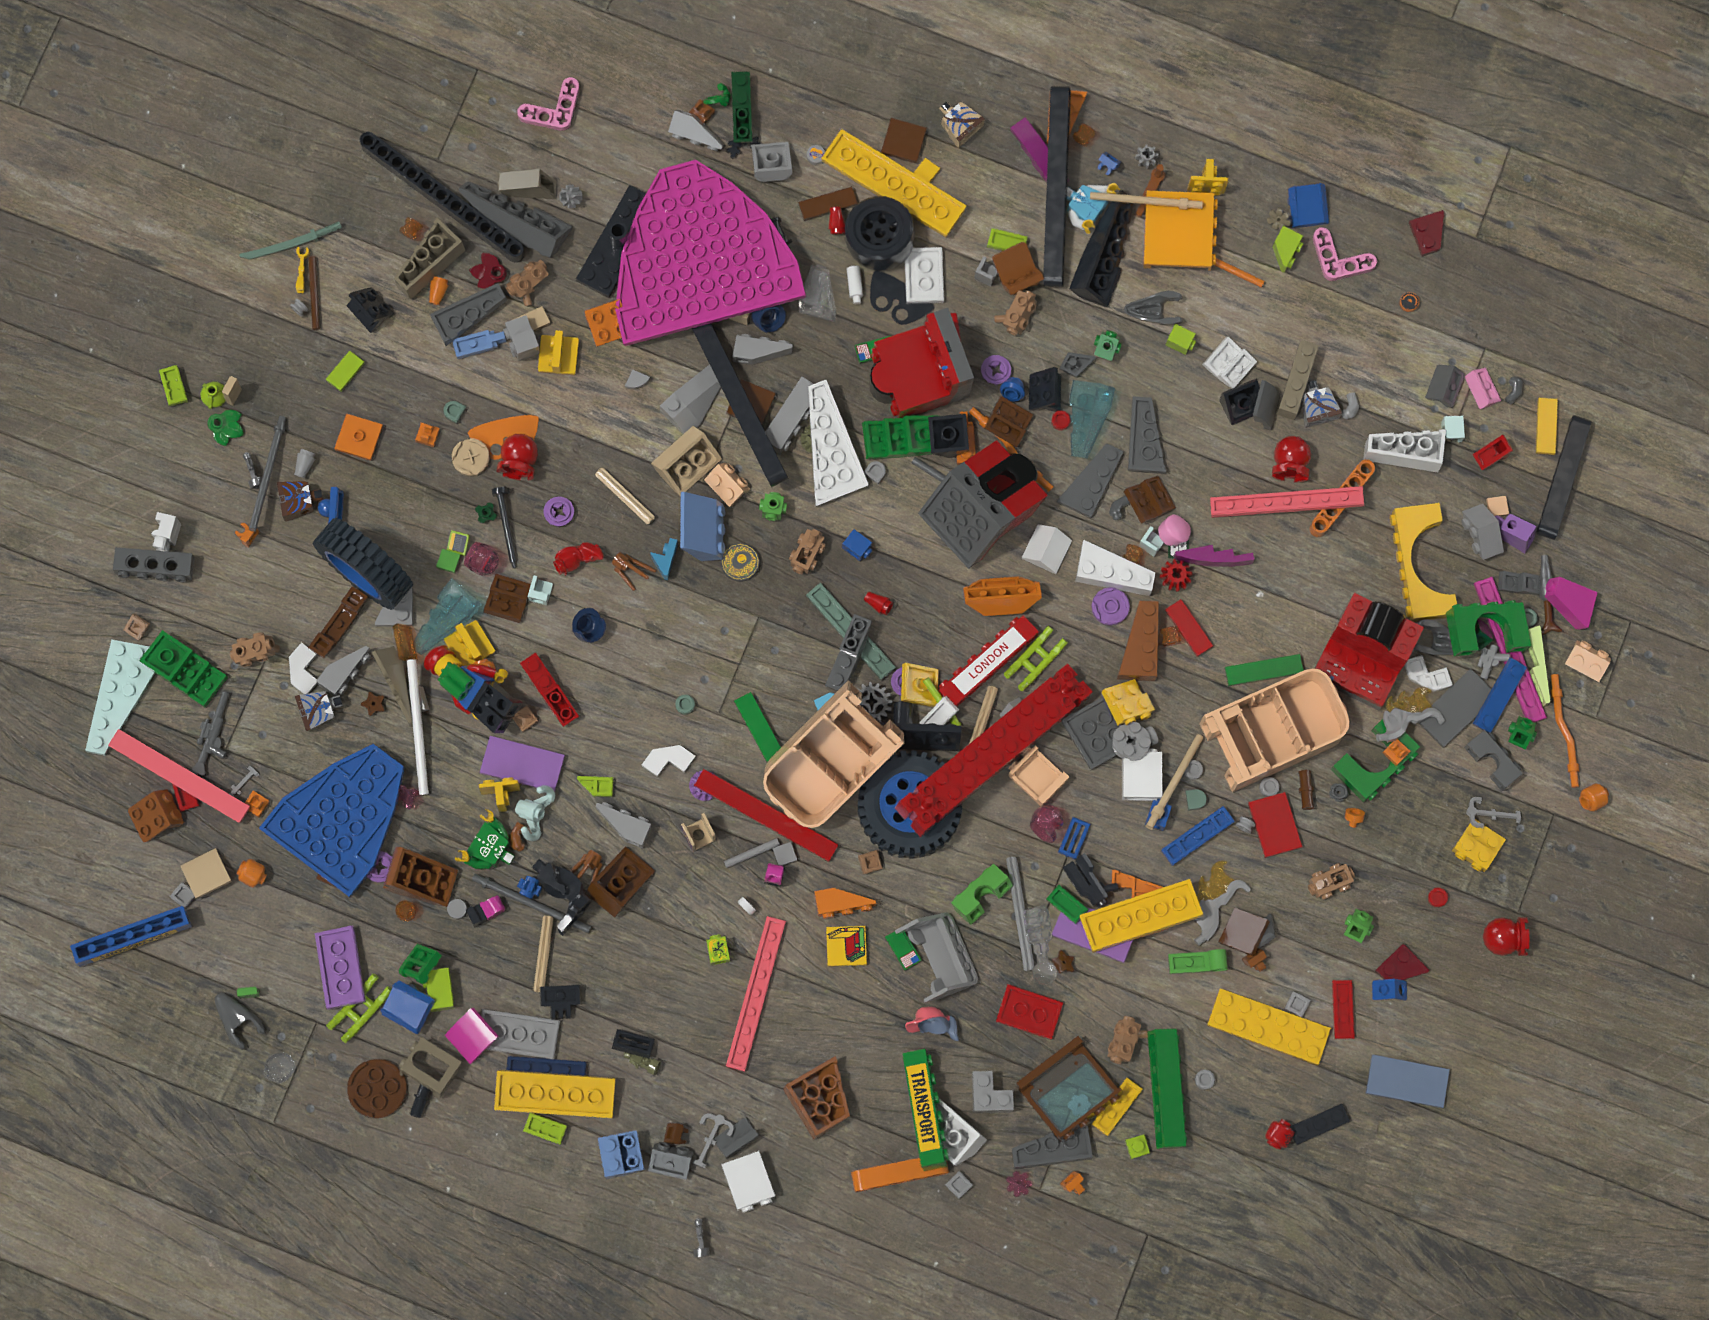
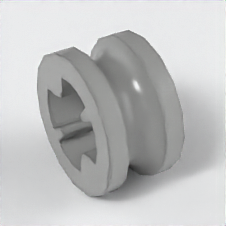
[290,298,308,317]
[1236,816,1255,834]

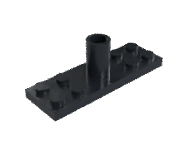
[576,185,646,298]
[879,701,962,751]

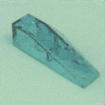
[1069,380,1115,459]
[412,578,482,655]

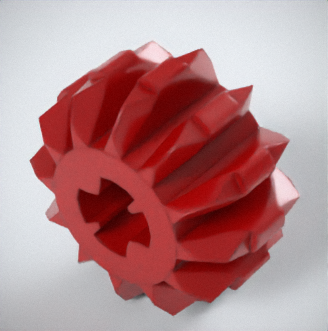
[1160,559,1192,592]

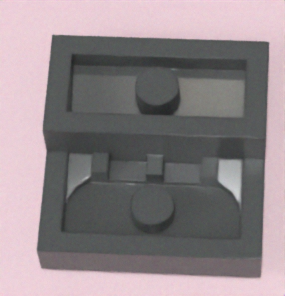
[1253,380,1280,430]

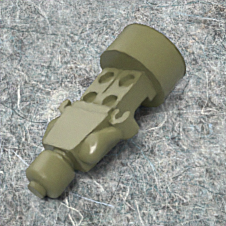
[623,1052,661,1076]

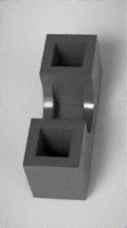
[1464,730,1523,791]

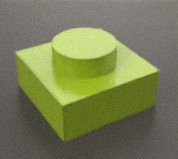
[1125,1134,1150,1159]

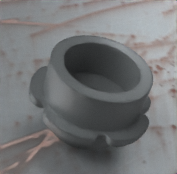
[1329,783,1348,802]

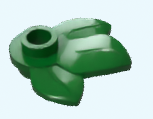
[207,410,244,446]

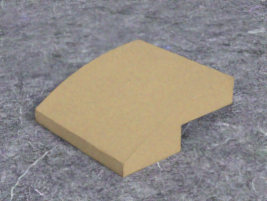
[181,848,232,899]

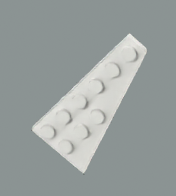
[808,380,868,507]

